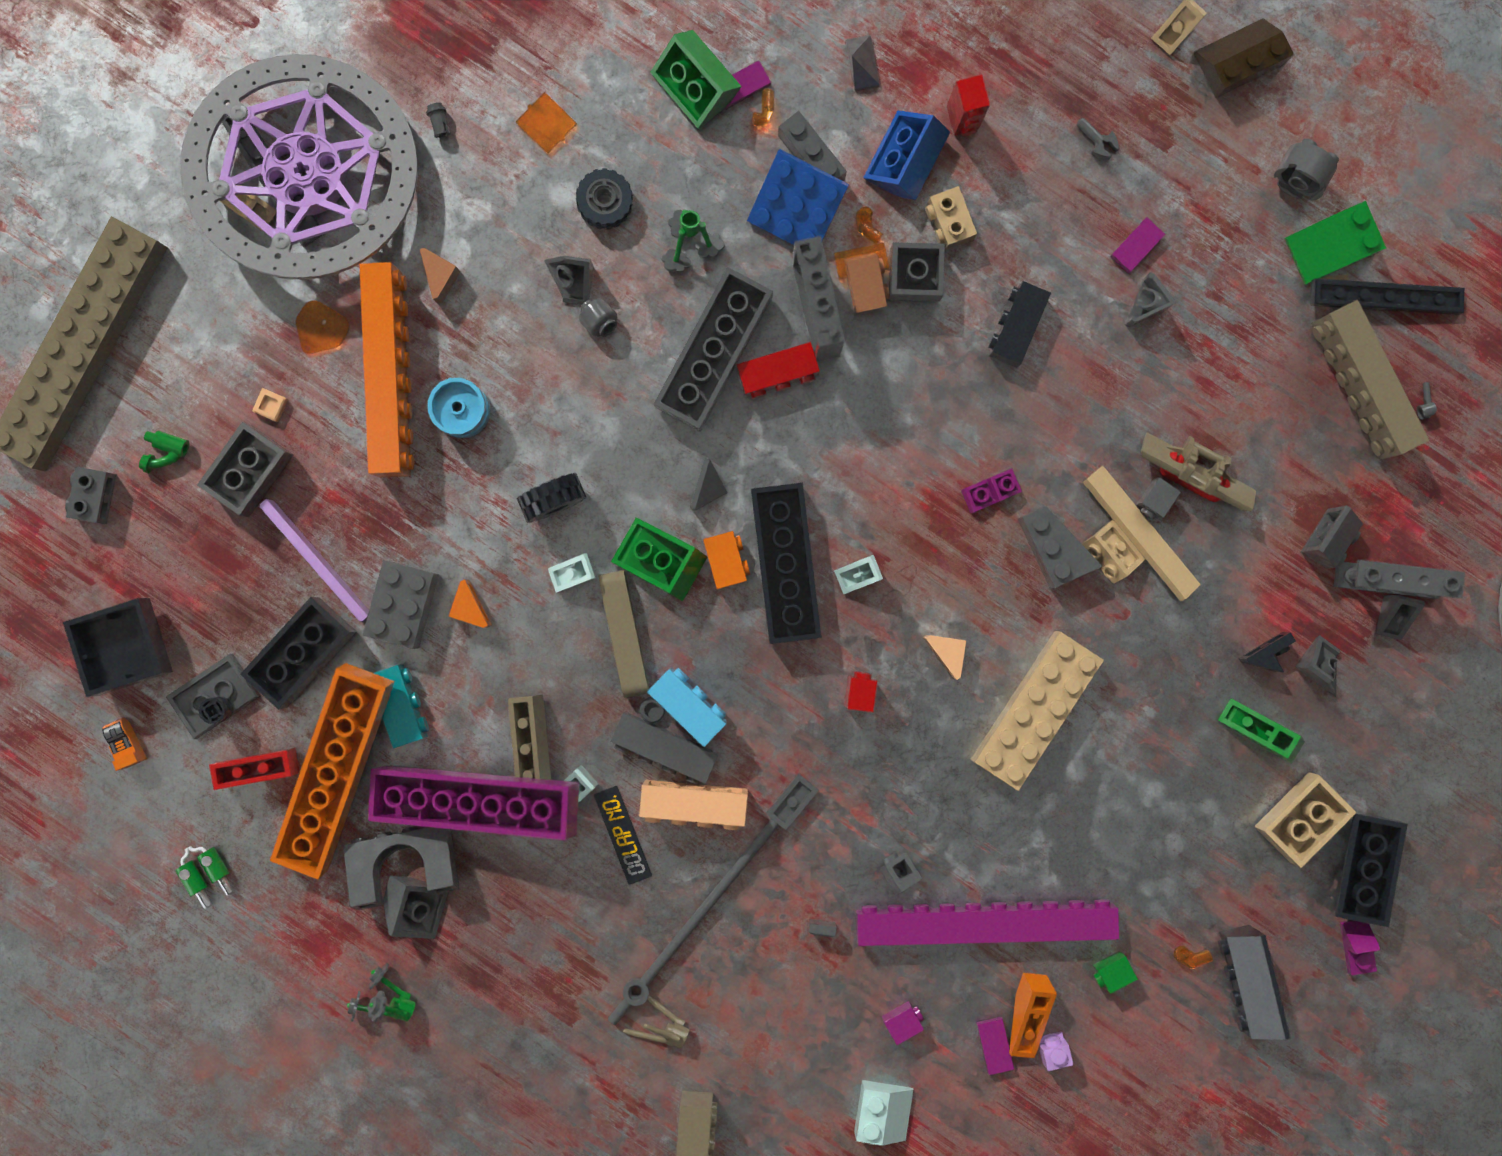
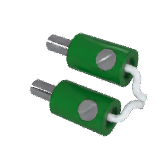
[174,846,234,909]

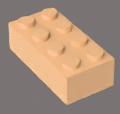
[639,780,748,830]

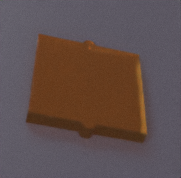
[515,92,577,154]

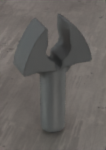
[1077,118,1119,159]

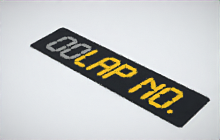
[594,786,652,885]

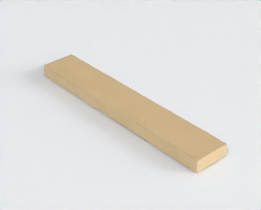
[1083,466,1201,601]

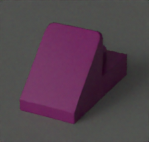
[1340,920,1380,975]

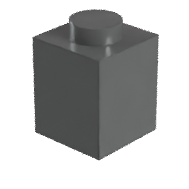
[1136,477,1181,520]

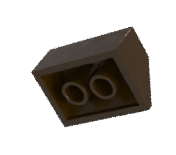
[1194,18,1294,98]

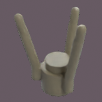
[623,995,689,1048]

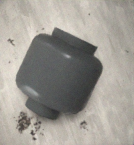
[579,298,617,337]

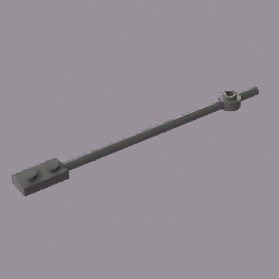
[608,773,819,1025]

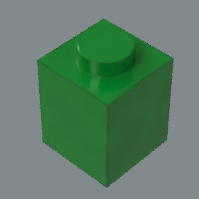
[1093,951,1138,994]

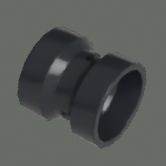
[199,696,233,724]

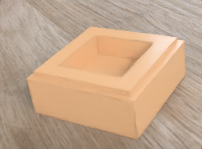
[252,388,288,422]

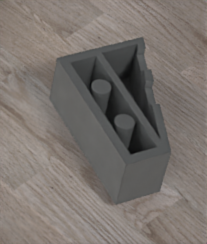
[1018,506,1102,588]

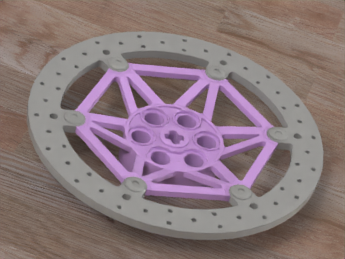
[180,54,418,279]

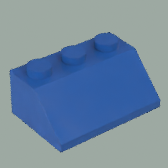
[863,110,950,200]

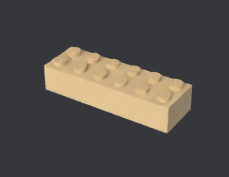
[971,631,1104,791]

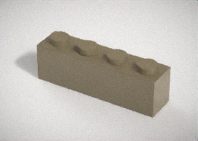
[508,694,551,780]

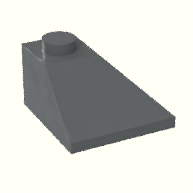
[383,876,448,939]

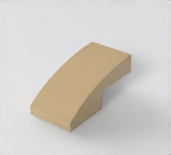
[220,185,277,232]

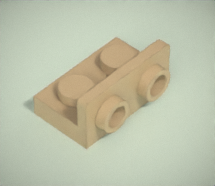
[1082,520,1145,583]

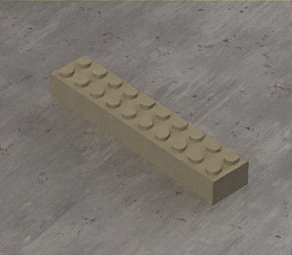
[0,216,168,471]

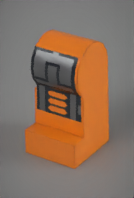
[102,717,147,771]

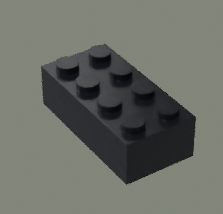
[240,597,357,710]

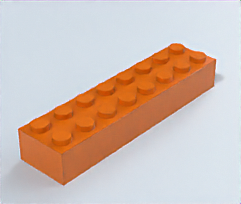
[359,262,415,478]
[270,663,395,880]

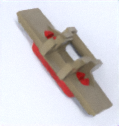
[1140,433,1256,512]

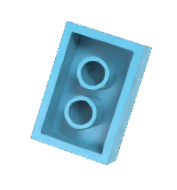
[647,667,727,747]

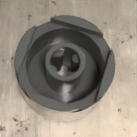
[1274,139,1339,200]

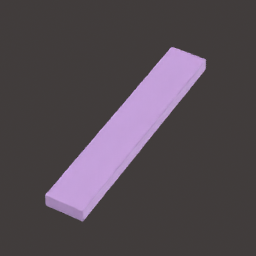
[260,499,369,622]

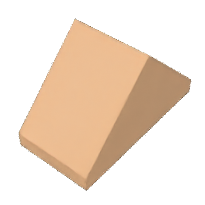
[923,635,966,680]

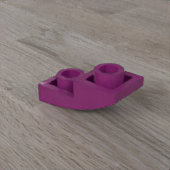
[961,468,1022,513]

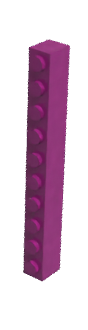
[856,899,1119,946]

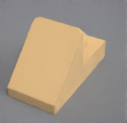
[1152,0,1207,55]

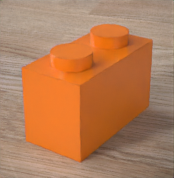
[703,531,750,590]

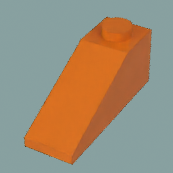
[1009,972,1057,1058]

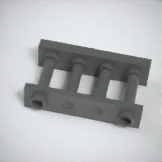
[1334,560,1465,599]

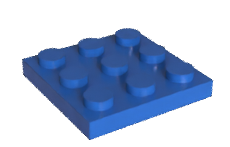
[747,149,850,245]

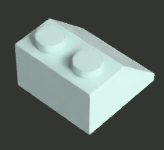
[854,1080,914,1145]

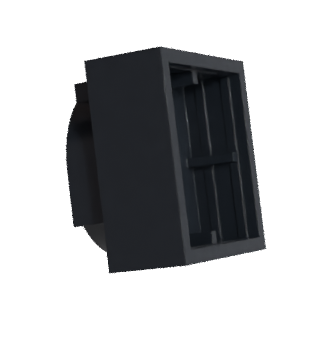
[63,598,173,697]

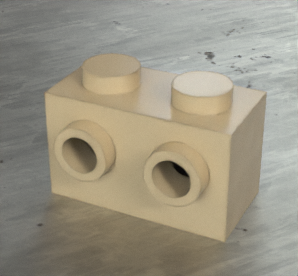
[925,186,977,251]

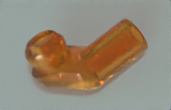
[752,89,775,128]
[855,206,883,245]
[1174,946,1213,969]

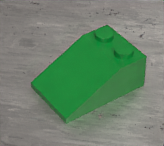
[1284,201,1386,285]
[611,517,708,602]

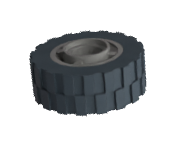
[576,168,633,229]

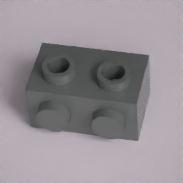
[65,467,116,524]

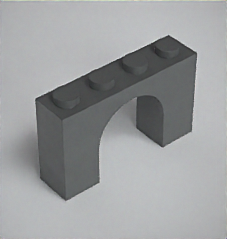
[343,827,460,910]

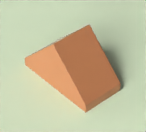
[420,248,461,304]

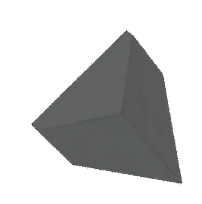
[544,256,594,305]
[1125,272,1176,327]
[1295,635,1340,697]

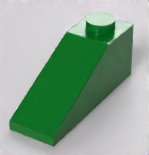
[1218,698,1305,764]

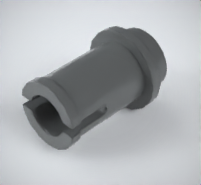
[426,102,450,138]

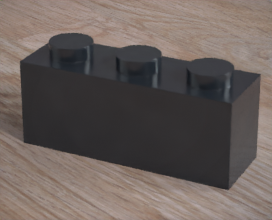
[988,281,1051,368]

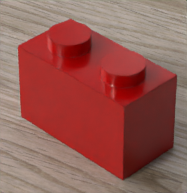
[844,671,877,712]

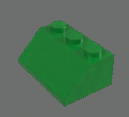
[650,30,742,129]

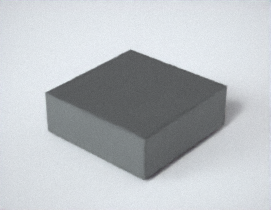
[808,919,836,937]

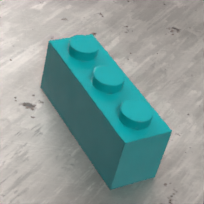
[374,664,429,749]

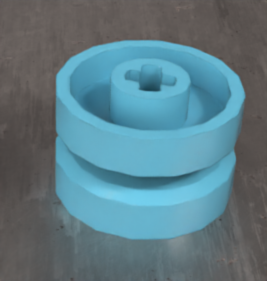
[428,378,490,438]

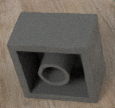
[889,242,945,302]

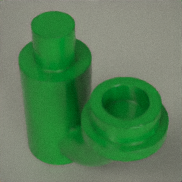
[139,430,190,473]

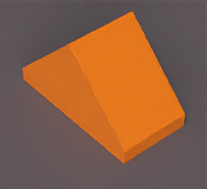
[448,579,492,628]

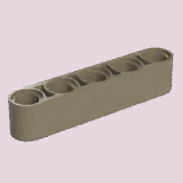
[599,570,649,699]

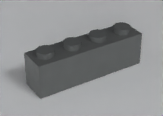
[610,712,719,785]

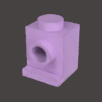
[1039,1032,1073,1071]

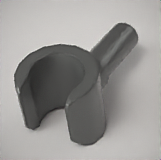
[1416,382,1437,420]

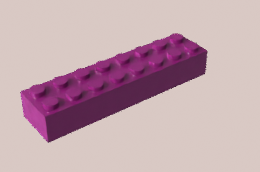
[368,765,579,840]

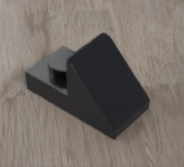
[1239,632,1296,673]

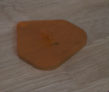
[295,300,349,354]

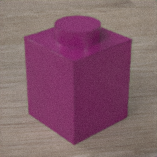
[882,1001,925,1045]

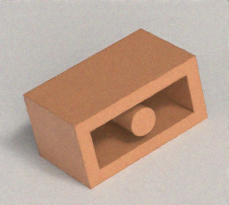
[844,253,890,313]

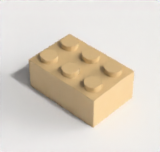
[1254,772,1357,868]

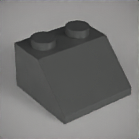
[1301,505,1363,568]

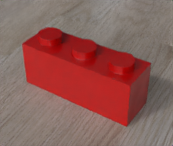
[946,74,990,136]
[737,342,820,399]
[209,748,300,790]

